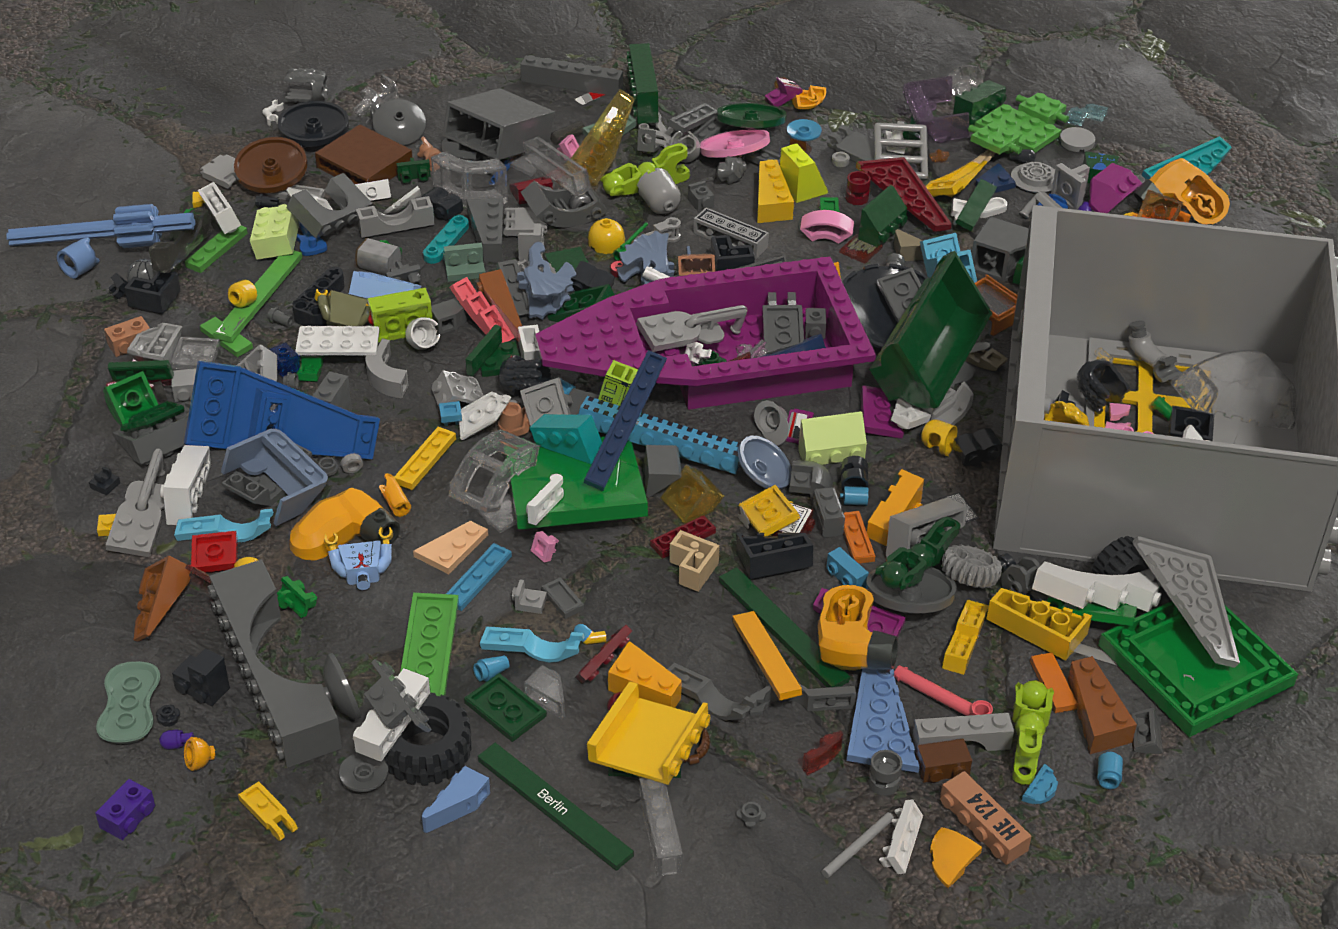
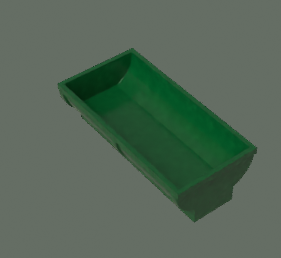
[869,251,992,409]

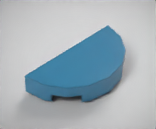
[1022,764,1058,804]

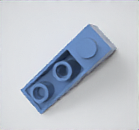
[422,766,490,833]

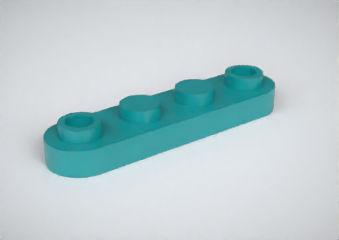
[423,215,469,264]

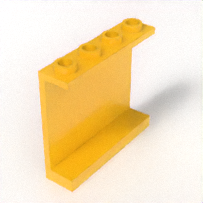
[587,681,711,785]

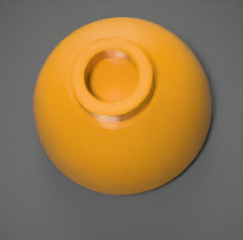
[184,737,215,771]

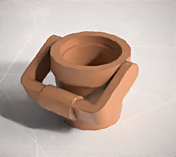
[498,402,530,439]

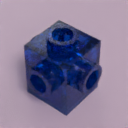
[269,342,300,377]

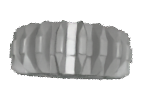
[941,544,1002,588]

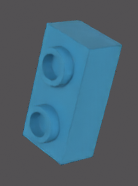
[826,547,869,589]

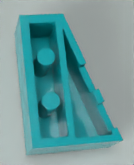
[529,414,602,464]

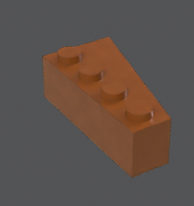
[1068,656,1137,754]

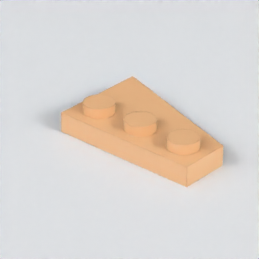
[413,521,488,574]

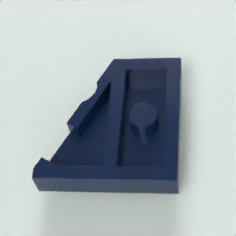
[975,163,1016,193]

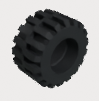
[1092,536,1149,575]

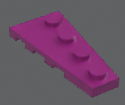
[813,588,906,638]

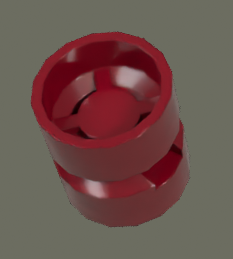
[845,171,871,205]

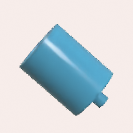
[840,487,868,505]

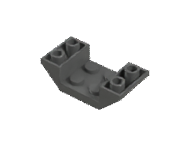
[222,443,312,506]

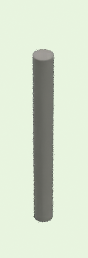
[821,812,894,878]

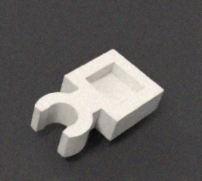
[951,198,967,225]

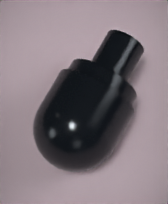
[1011,149,1036,164]

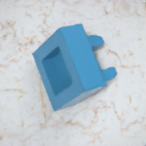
[439,401,462,426]

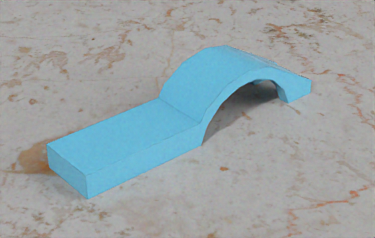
[174,509,274,542]
[480,627,584,662]

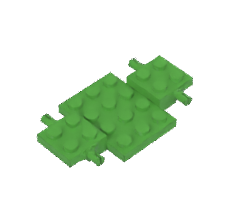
[968,93,1069,155]

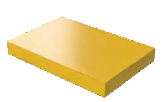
[738,485,800,536]

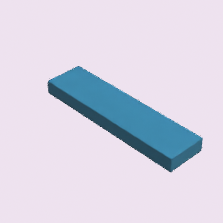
[446,543,512,611]

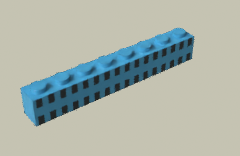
[579,396,740,474]

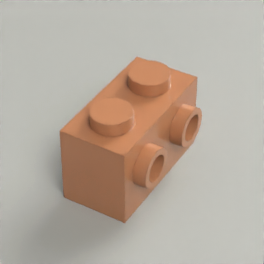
[104,316,150,357]

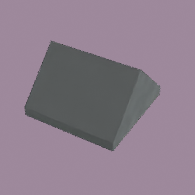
[643,445,682,498]

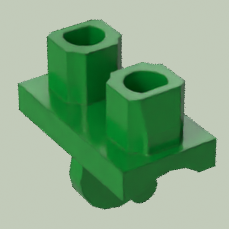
[277,576,317,618]

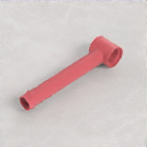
[894,665,993,716]

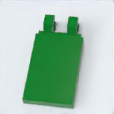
[1047,596,1138,626]

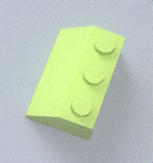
[798,412,867,465]

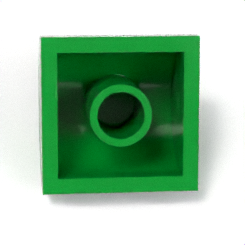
[103,371,158,425]

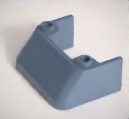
[221,429,328,526]

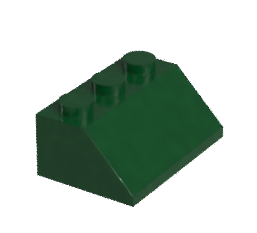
[858,185,908,248]

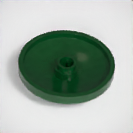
[717,103,787,129]

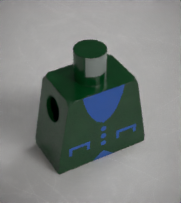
[1083,151,1119,183]

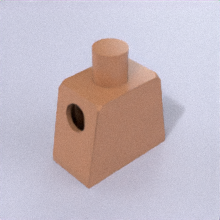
[678,254,715,276]

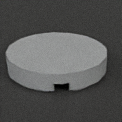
[1060,127,1095,152]

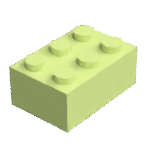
[250,204,300,259]

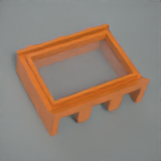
[975,274,1018,336]

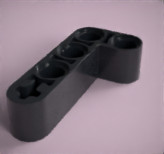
[292,267,345,326]

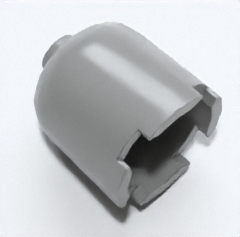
[637,168,681,214]

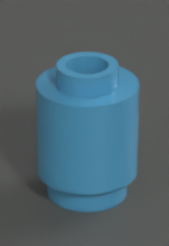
[1097,752,1123,789]

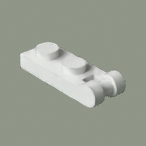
[526,474,564,525]

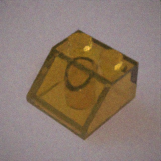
[661,465,724,523]

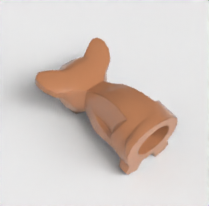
[417,136,445,171]

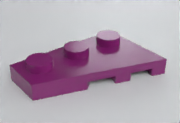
[861,385,904,438]

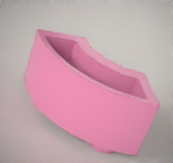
[800,210,854,244]

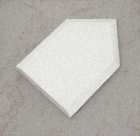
[459,392,511,440]

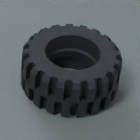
[384,693,472,785]

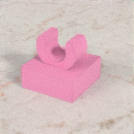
[557,134,581,159]
[531,531,559,563]

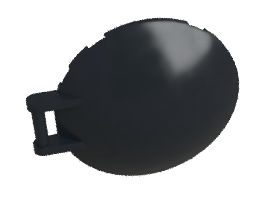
[842,264,929,349]

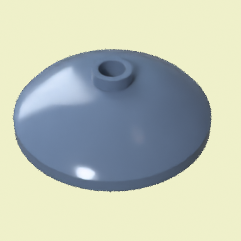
[738,436,792,490]

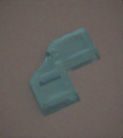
[1067,104,1108,126]

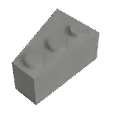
[236,344,277,408]

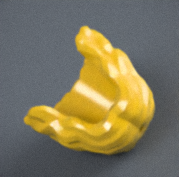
[1044,401,1090,426]

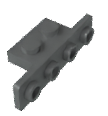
[364,659,432,733]

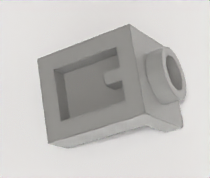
[512,580,547,614]

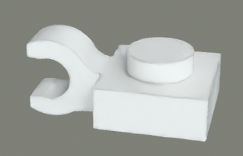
[685,342,712,365]

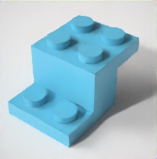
[920,233,977,283]

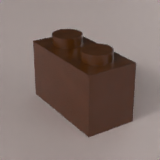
[916,738,972,783]

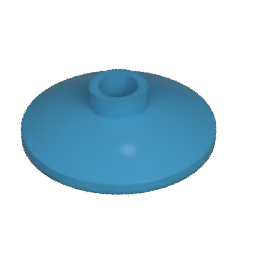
[787,119,822,141]

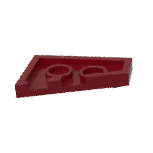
[575,625,632,683]

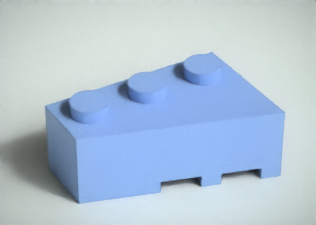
[349,271,421,299]

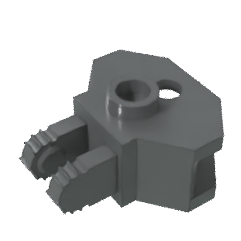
[1001,556,1049,602]

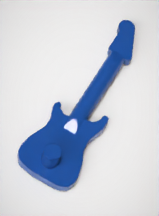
[296,221,327,256]

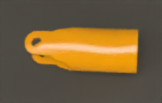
[379,473,411,517]

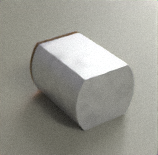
[355,238,401,275]

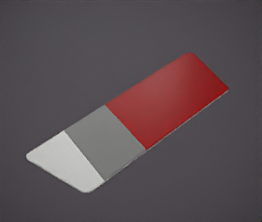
[575,92,605,105]

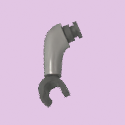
[1129,321,1182,383]

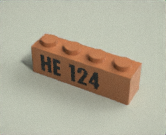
[940,771,1032,865]

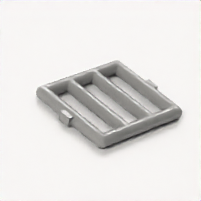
[874,121,928,180]

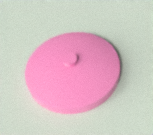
[700,129,770,158]

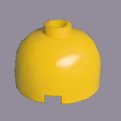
[588,218,625,254]

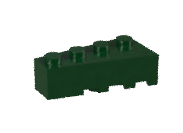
[952,80,1007,132]

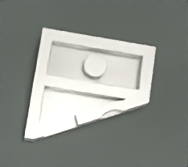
[891,398,931,430]

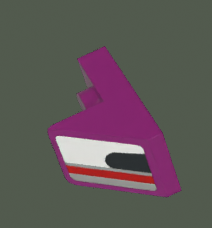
[765,77,803,107]
[785,408,814,444]

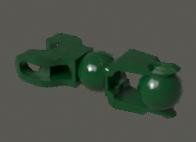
[875,517,961,590]

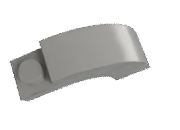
[366,339,409,398]

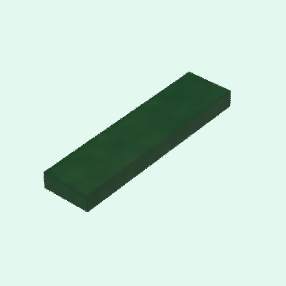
[955,179,997,231]

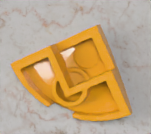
[791,85,826,109]
[930,827,982,888]

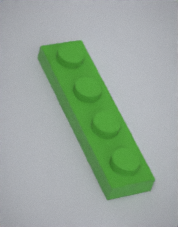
[185,226,248,273]

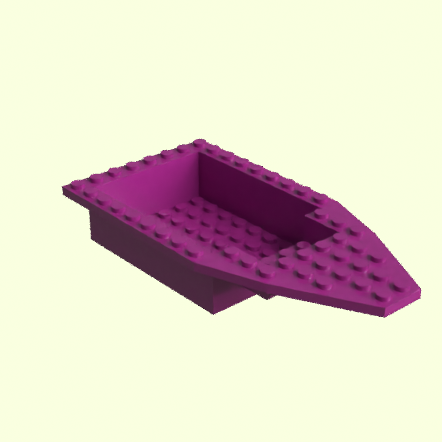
[535,257,876,410]

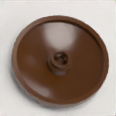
[234,137,308,193]

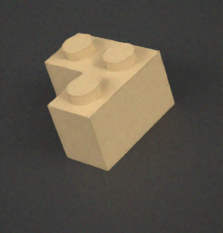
[670,530,720,592]

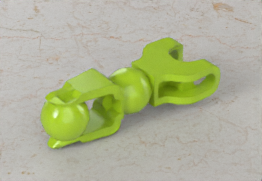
[601,143,690,196]
[1012,680,1054,785]

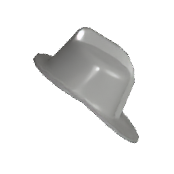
[754,400,789,446]

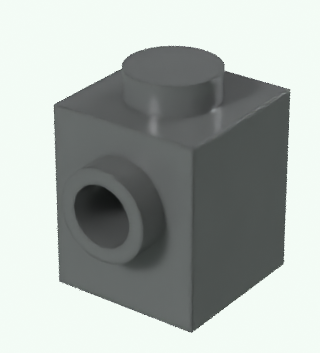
[805,308,826,339]

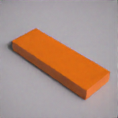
[843,511,876,564]
[1030,652,1078,713]

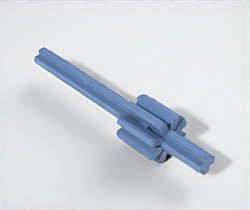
[7,204,195,248]

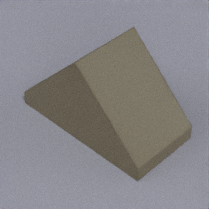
[894,229,924,261]

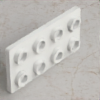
[296,326,380,355]

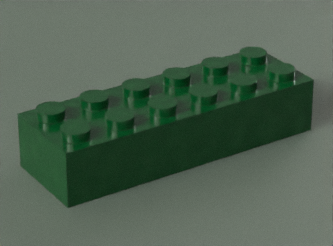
[626,43,659,124]

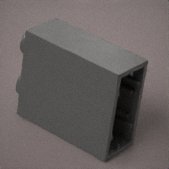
[442,88,555,160]

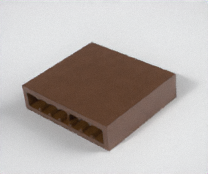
[315,124,413,184]

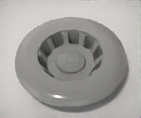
[1011,162,1055,193]

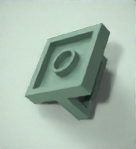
[443,243,485,282]

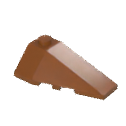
[476,269,522,342]

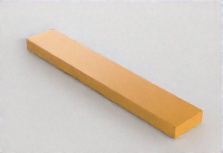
[733,611,802,700]

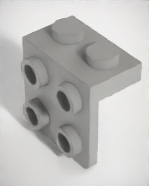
[432,370,484,407]

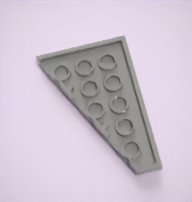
[1133,536,1240,668]

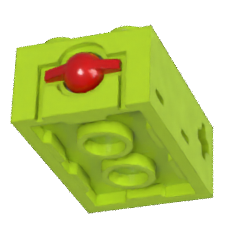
[368,288,432,343]

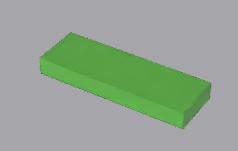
[200,317,253,357]

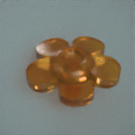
[929,149,950,162]

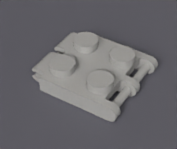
[200,154,237,189]
[503,207,547,236]

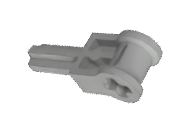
[631,217,681,244]

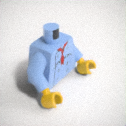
[324,527,393,590]

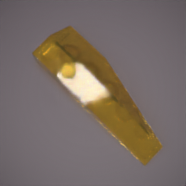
[562,89,635,186]

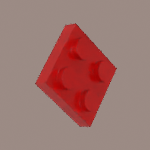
[191,531,238,574]

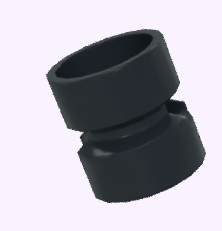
[841,456,869,491]

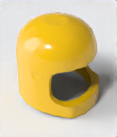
[921,419,958,456]

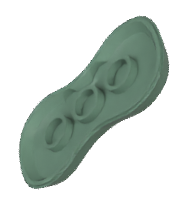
[96,661,160,744]

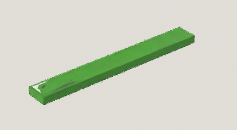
[213,251,302,342]

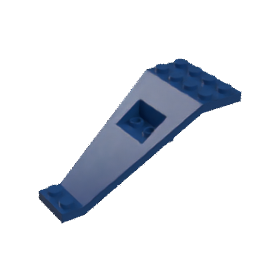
[184,361,380,459]

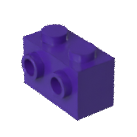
[95,779,155,841]

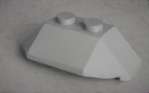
[127,323,182,364]

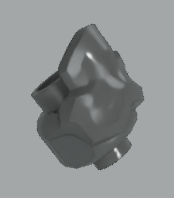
[717,156,746,184]

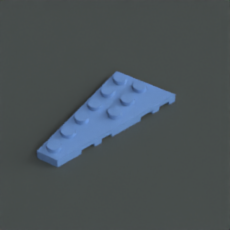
[847,668,919,773]

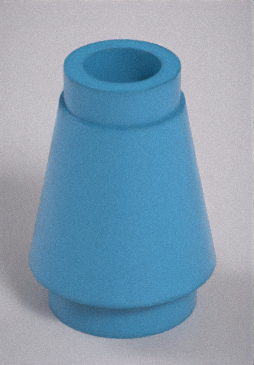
[473,655,509,681]

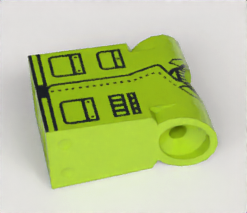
[598,360,638,406]

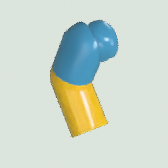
[574,624,606,645]

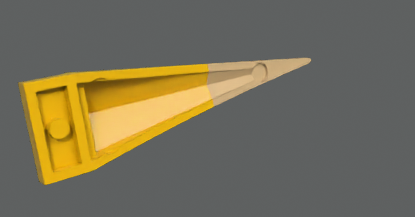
[925,149,996,198]

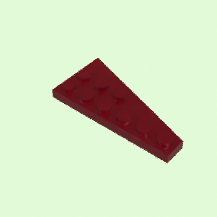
[855,157,952,232]

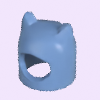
[57,237,99,278]

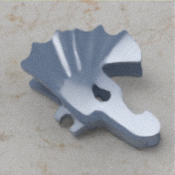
[617,230,674,285]
[516,242,576,320]

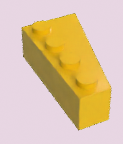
[757,160,794,223]
[986,588,1092,661]

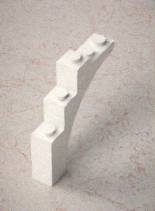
[1032,562,1162,612]

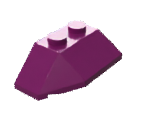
[1089,163,1142,213]

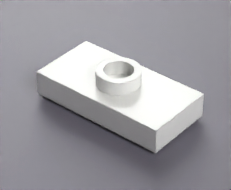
[355,179,391,201]

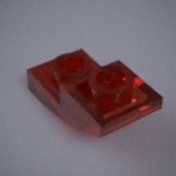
[802,730,843,775]

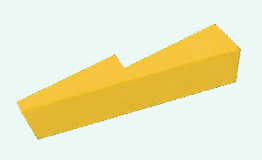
[942,599,989,675]

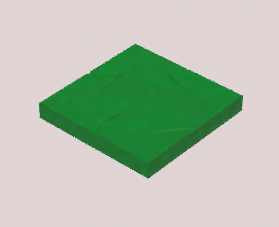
[505,437,648,529]
[1098,601,1298,737]

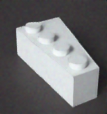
[160,445,211,525]

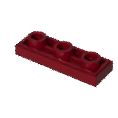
[650,515,716,559]

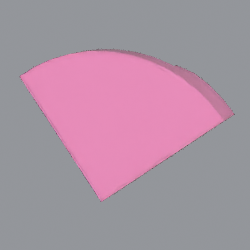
[1109,403,1131,421]

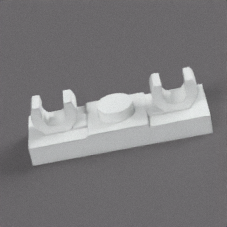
[879,799,923,874]

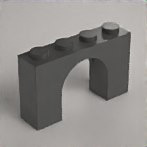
[286,173,373,238]

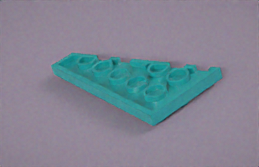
[1142,136,1232,209]

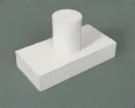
[884,131,906,154]

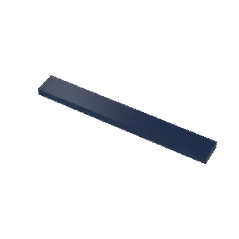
[584,350,667,491]

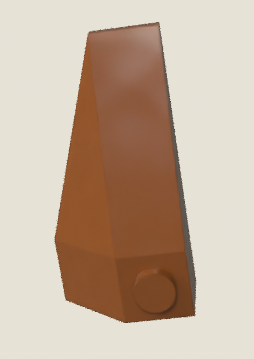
[133,556,191,642]

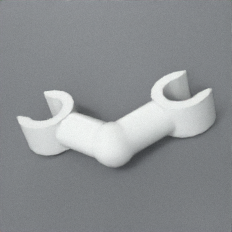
[263,99,284,126]

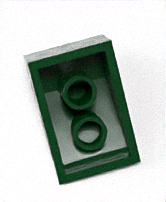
[548,284,615,322]

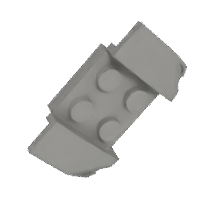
[894,382,973,425]

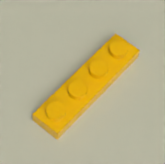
[394,427,456,490]

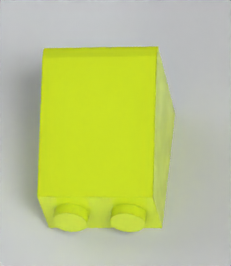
[780,144,828,203]

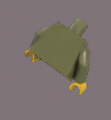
[314,289,369,326]

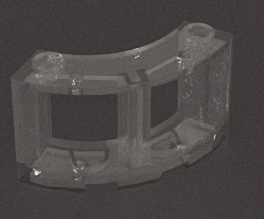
[431,151,508,207]
[448,430,539,513]

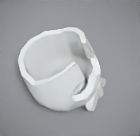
[405,318,441,350]

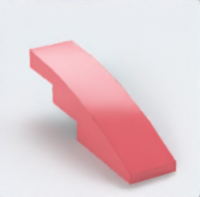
[449,277,515,343]

